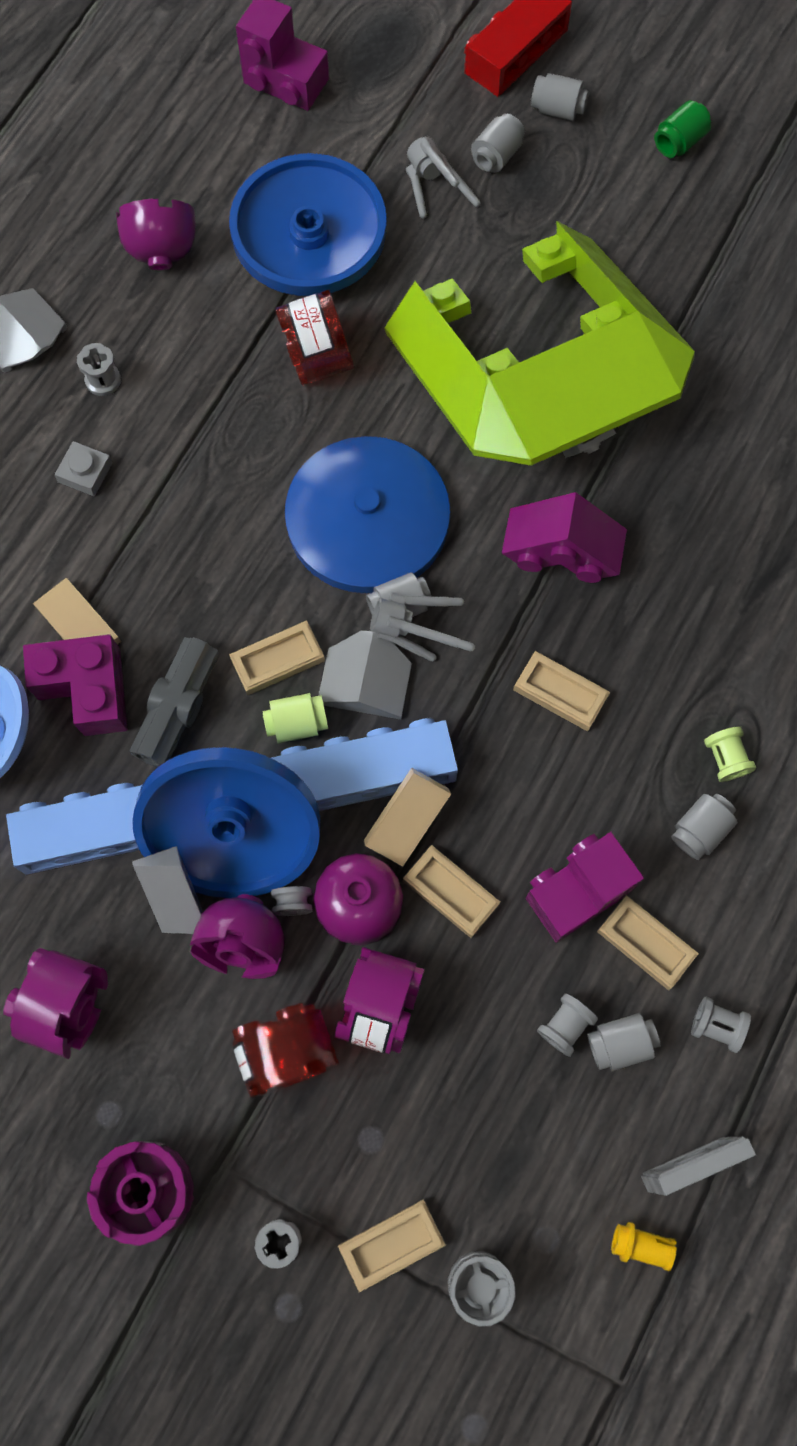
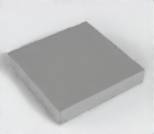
[641,1137,756,1196]

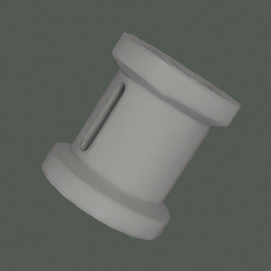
[77,343,121,396]
[537,994,598,1057]
[691,996,751,1053]
[255,1219,302,1269]

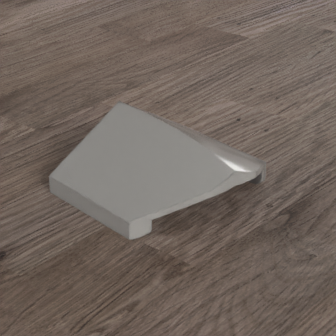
[0,288,67,372]
[318,631,412,719]

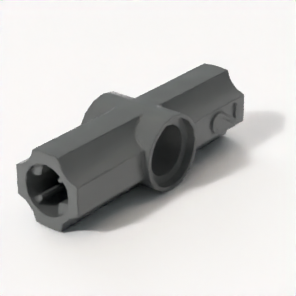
[129,637,219,768]

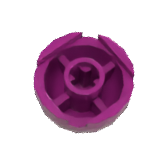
[116,199,196,270]
[313,853,403,946]
[190,894,285,979]

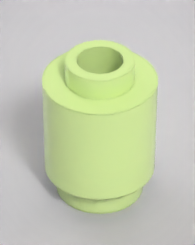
[262,693,328,743]

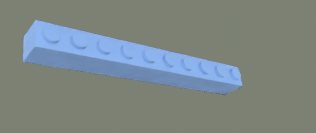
[6,718,458,875]

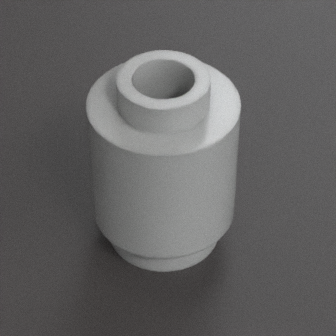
[531,73,589,121]
[471,114,525,173]
[366,572,431,617]
[671,793,738,860]
[587,1013,660,1071]

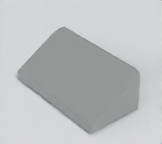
[132,846,203,934]

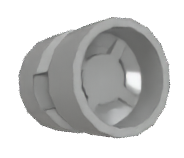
[448,1251,515,1326]

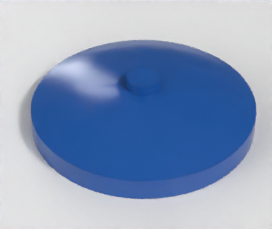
[229,153,386,296]
[285,437,450,593]
[132,748,320,898]

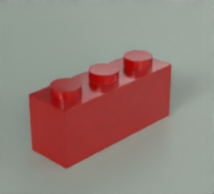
[464,0,572,97]

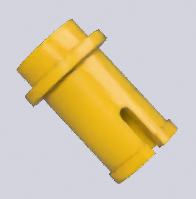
[611,1222,677,1271]

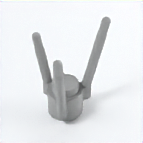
[406,137,481,219]
[370,592,475,662]

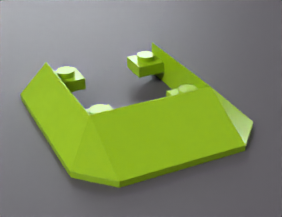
[385,221,695,465]

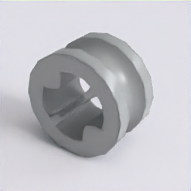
[271,886,313,916]

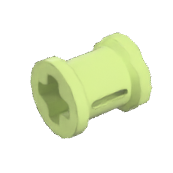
[704,727,756,782]

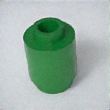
[654,100,711,158]

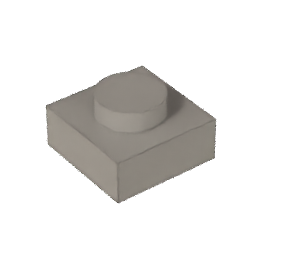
[54,441,112,497]

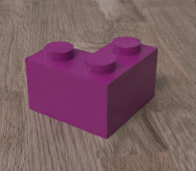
[236,0,329,111]
[502,492,627,583]
[23,634,128,736]
[525,832,644,943]

